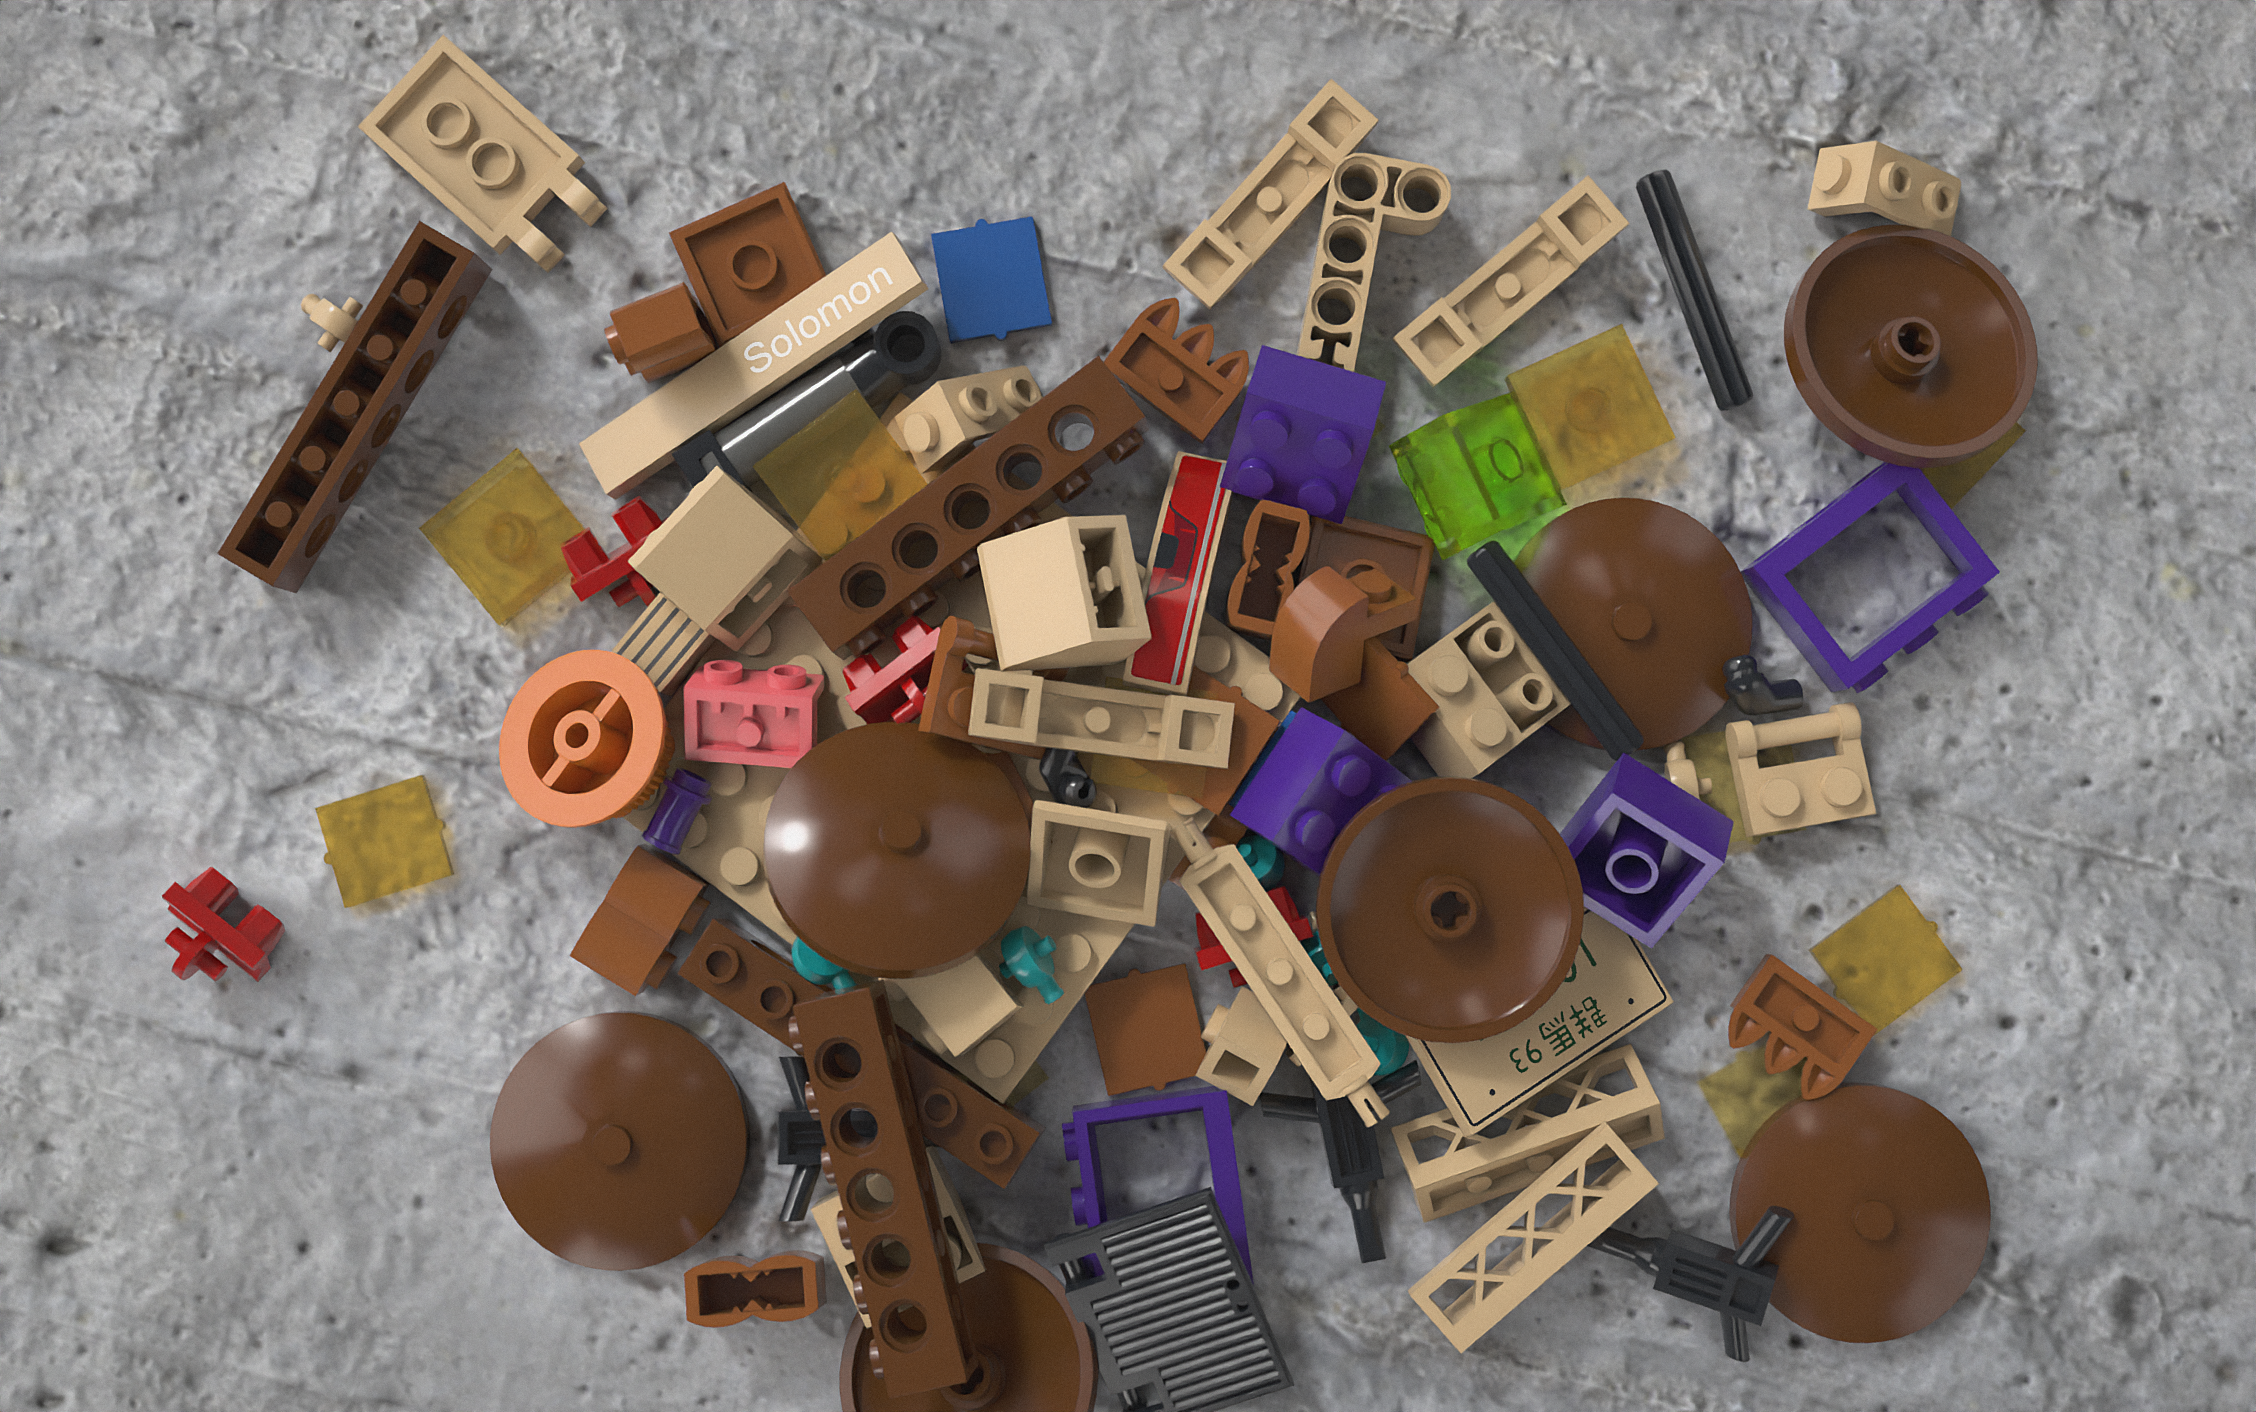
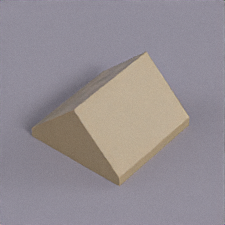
[1027,800,1172,927]

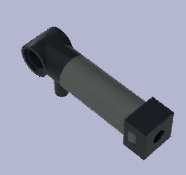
[672,311,941,492]

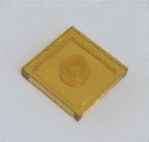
[1504,324,1676,493]
[753,388,928,561]
[419,447,586,627]

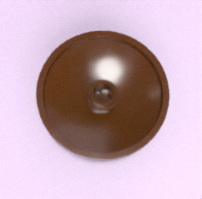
[1784,224,2038,468]
[1513,498,1753,751]
[763,722,1031,979]
[1316,776,1584,1043]
[490,1011,750,1271]
[1729,1082,1991,1343]
[839,1243,1098,1412]

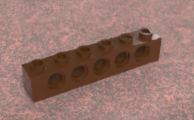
[217,221,493,594]
[787,356,1150,660]
[677,918,1046,1189]
[789,979,979,1399]

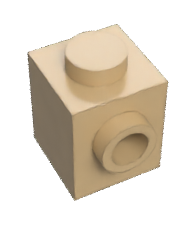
[1195,986,1287,1106]

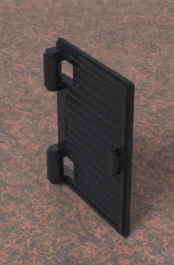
[1044,1187,1294,1412]

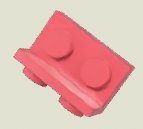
[684,660,824,768]

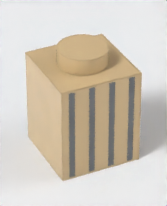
[611,592,716,696]

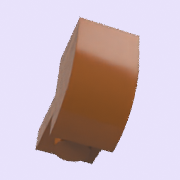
[1269,566,1417,703]

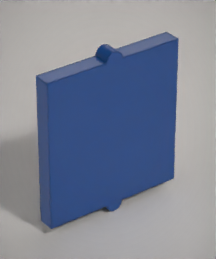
[931,216,1052,344]

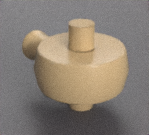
[301,294,363,352]
[1664,741,1712,799]

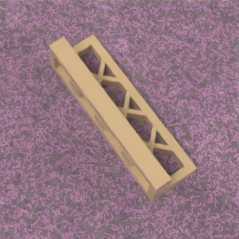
[1391,1044,1665,1223]
[1408,1121,1659,1353]

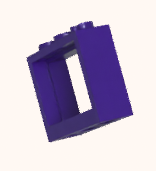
[1741,462,2000,693]
[1062,1086,1254,1285]

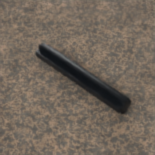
[1636,169,1753,411]
[1466,540,1644,761]

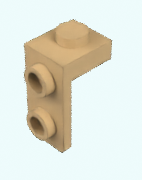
[1808,141,1961,236]
[894,365,1043,474]

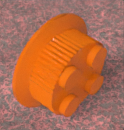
[499,650,675,828]

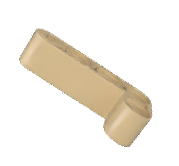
[1296,153,1451,372]

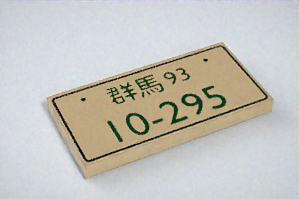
[1405,907,1674,1136]

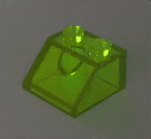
[1388,391,1567,561]

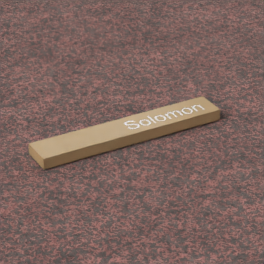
[579,232,929,500]

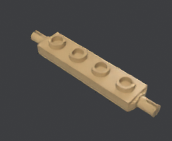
[1170,816,1390,1127]

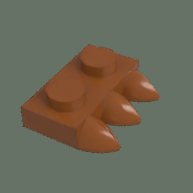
[1104,298,1249,444]
[1728,954,1878,1100]

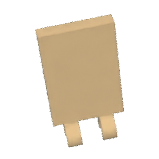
[358,35,607,273]

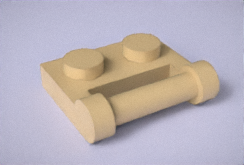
[1725,702,1876,837]

